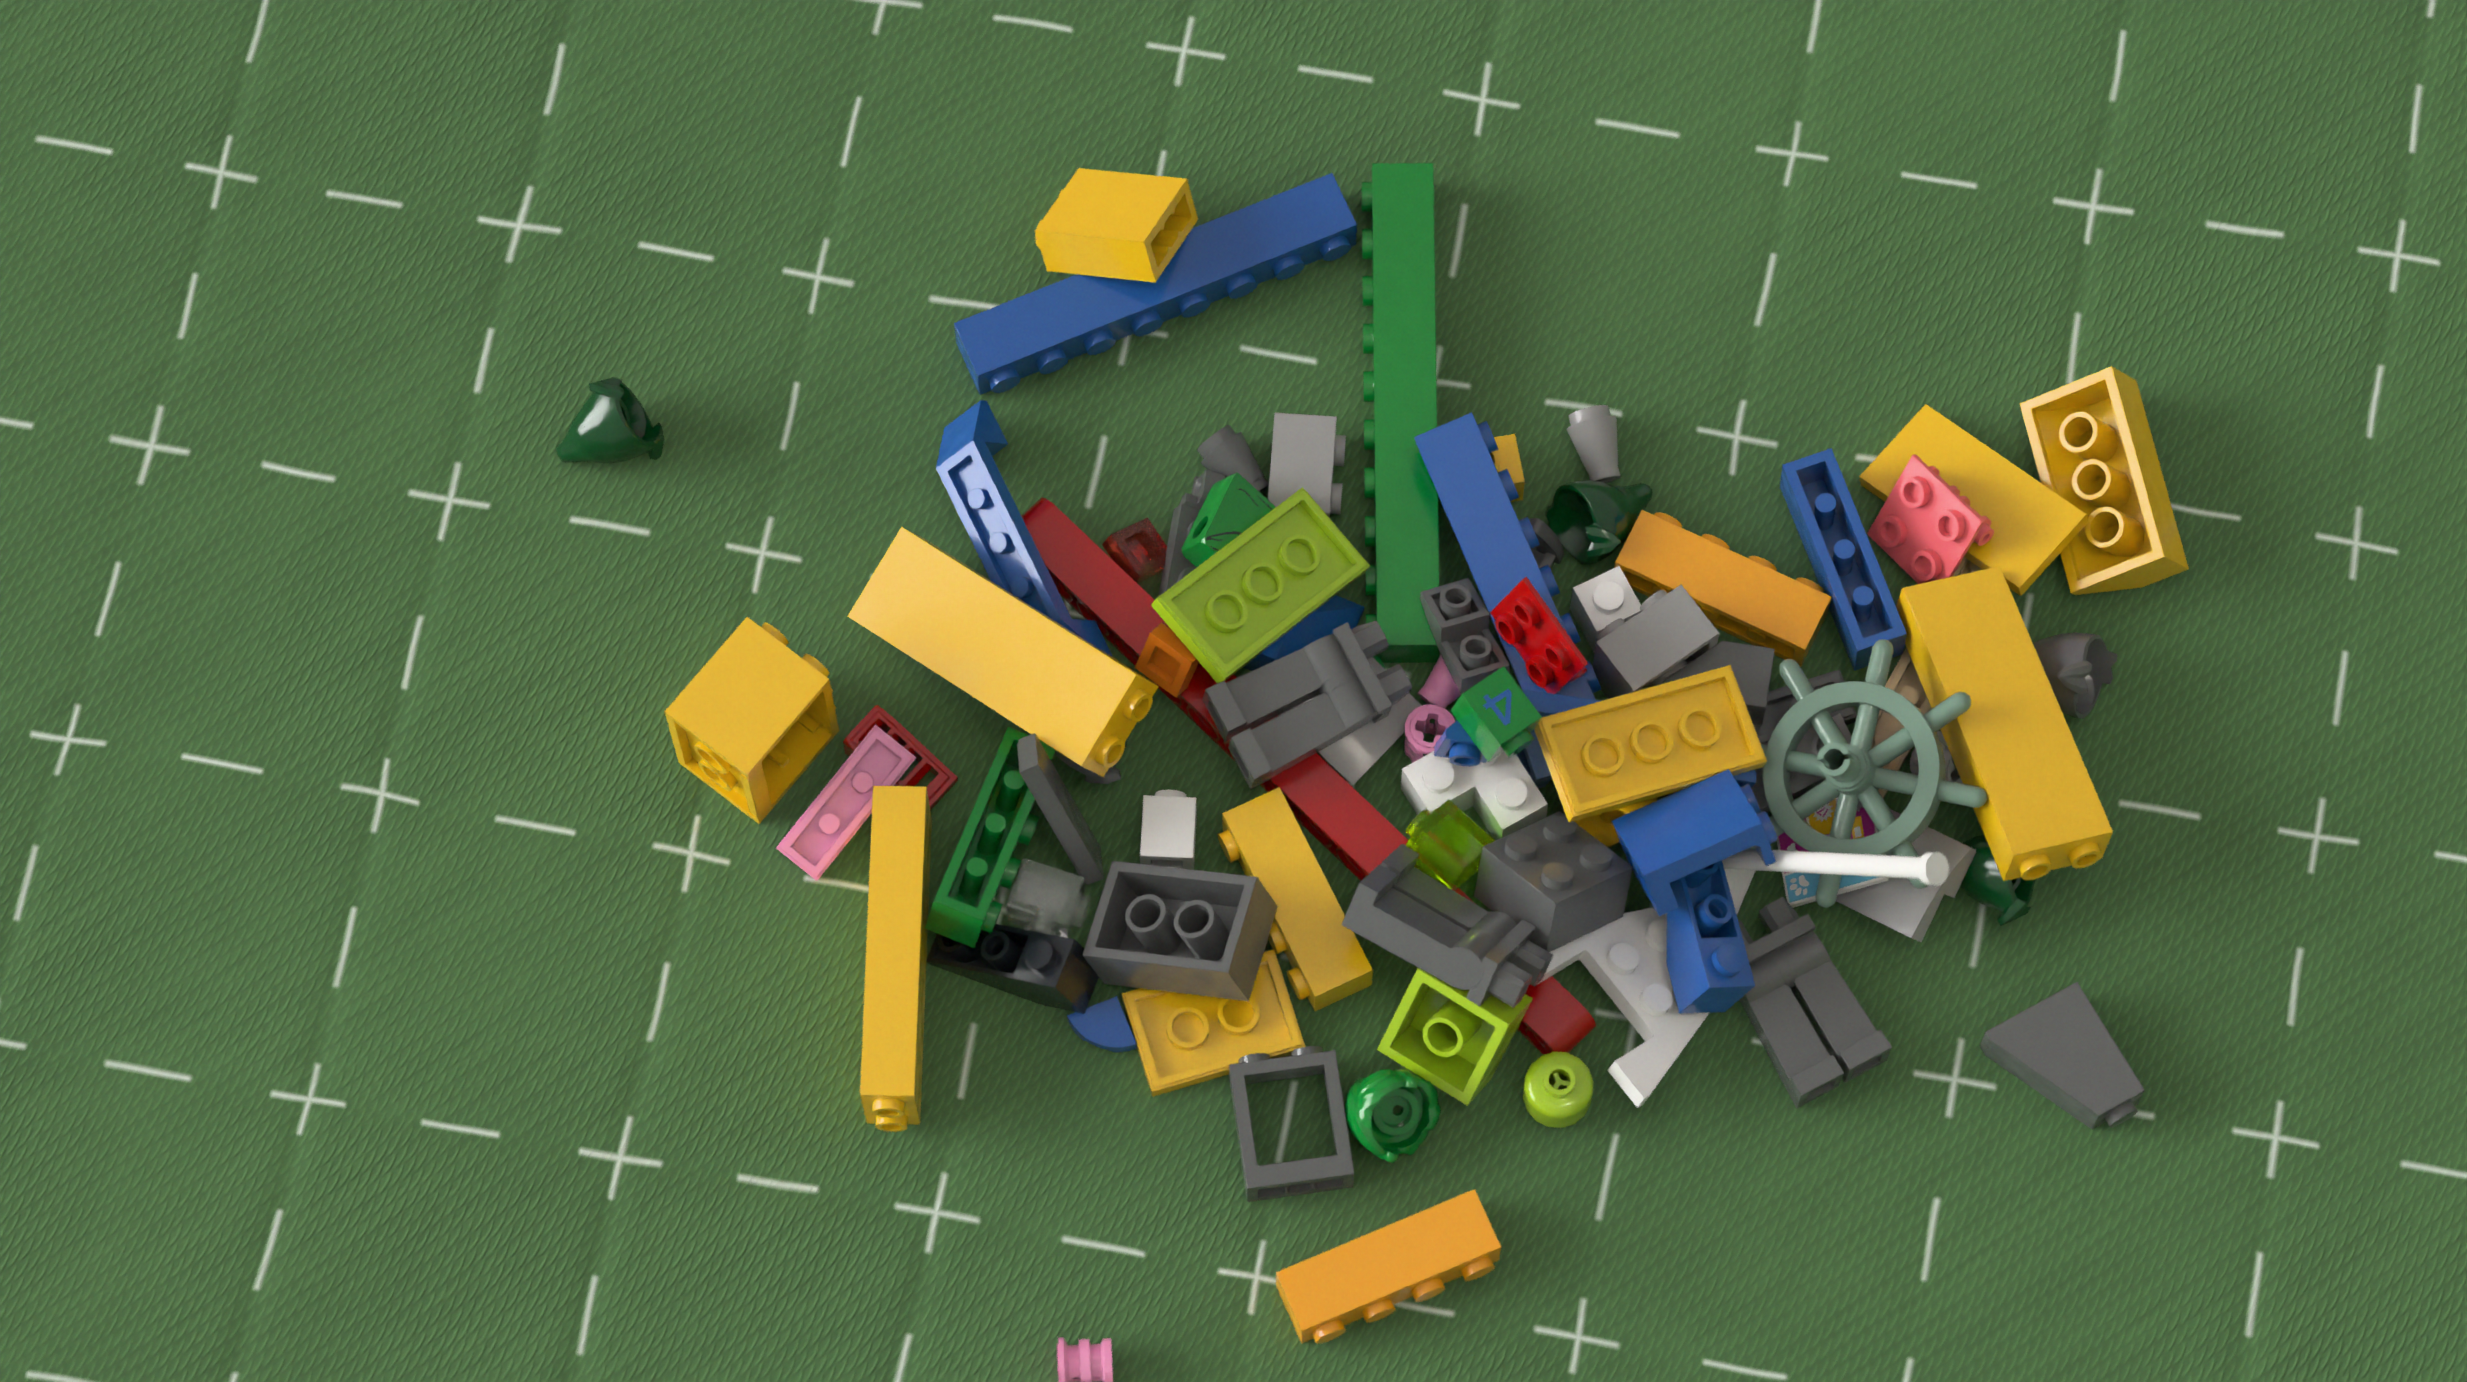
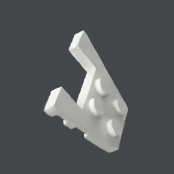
[1538,907,1710,1108]

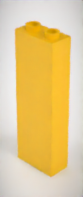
[848,527,1159,777]
[1896,566,2113,881]
[860,786,932,1132]

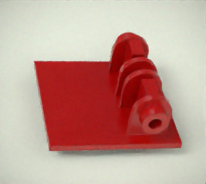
[1490,577,1589,694]

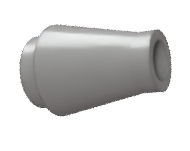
[1566,405,1621,483]

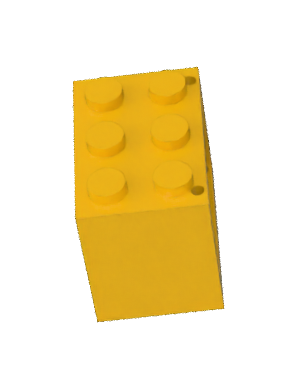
[665,617,839,824]

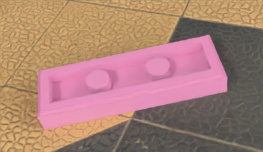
[776,725,917,881]

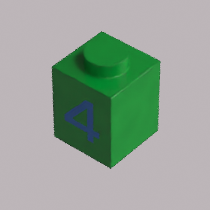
[1451,666,1542,762]

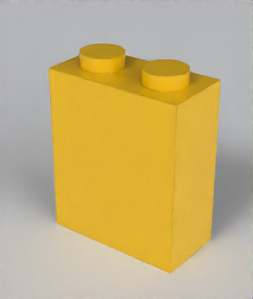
[1035,168,1198,283]

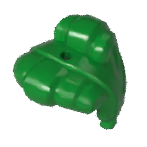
[1345,1069,1441,1163]

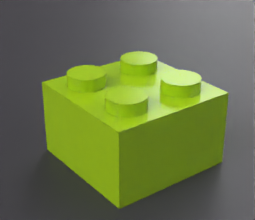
[1377,967,1532,1106]

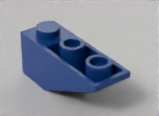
[1667,860,1755,1014]

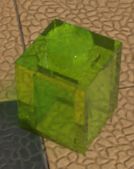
[1405,799,1495,891]

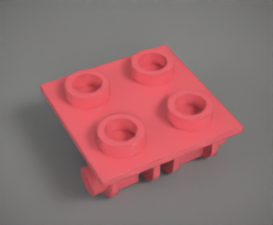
[1867,454,1994,584]

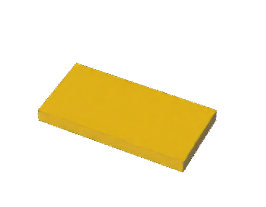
[1859,404,2088,596]
[1534,665,1767,823]

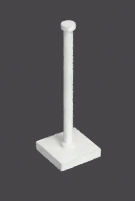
[1722,849,1949,915]

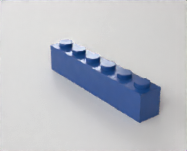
[1414,412,1602,699]

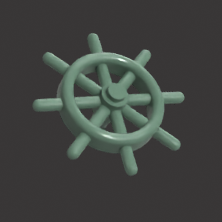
[1748,639,1987,908]

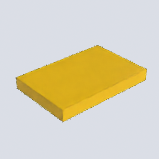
[1122,949,1305,1097]

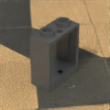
[1229,1046,1354,1202]

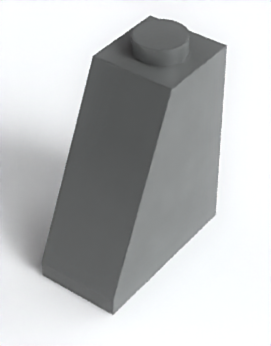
[1980,982,2145,1129]

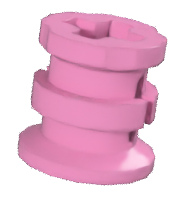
[1404,704,1455,763]
[1057,1338,1113,1382]

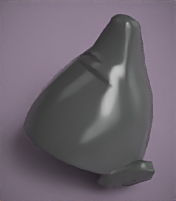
[2033,632,2117,719]

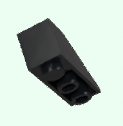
[926,924,1099,1014]

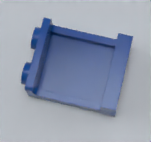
[1612,769,1778,916]

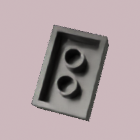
[1082,861,1278,1001]

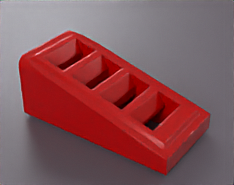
[843,705,958,811]

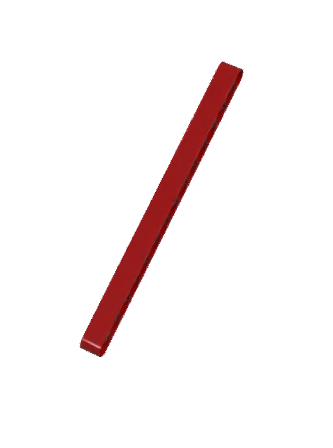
[1022,497,1596,1055]

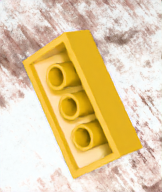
[2020,366,2189,595]

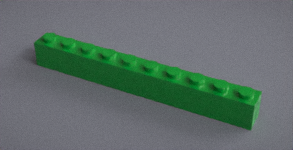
[1361,163,1440,663]

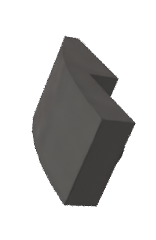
[1420,578,1510,693]

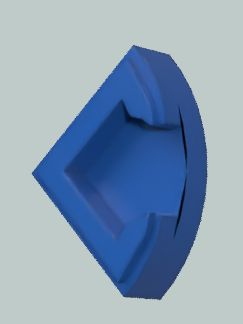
[1067,996,1137,1053]

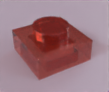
[1102,517,1167,583]

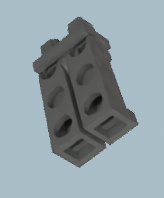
[1202,621,1412,790]
[1341,844,1553,1008]
[1738,897,1892,1109]

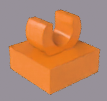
[1135,622,1199,698]

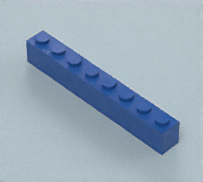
[954,173,1357,395]

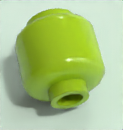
[1523,1052,1593,1128]

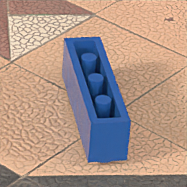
[1780,448,1907,671]

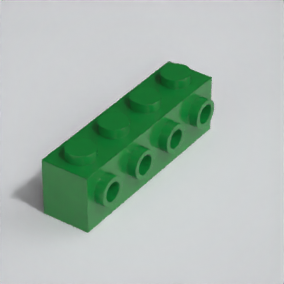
[925,727,1056,948]

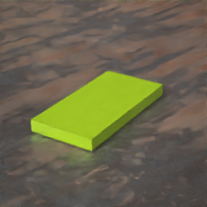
[1151,487,1370,684]

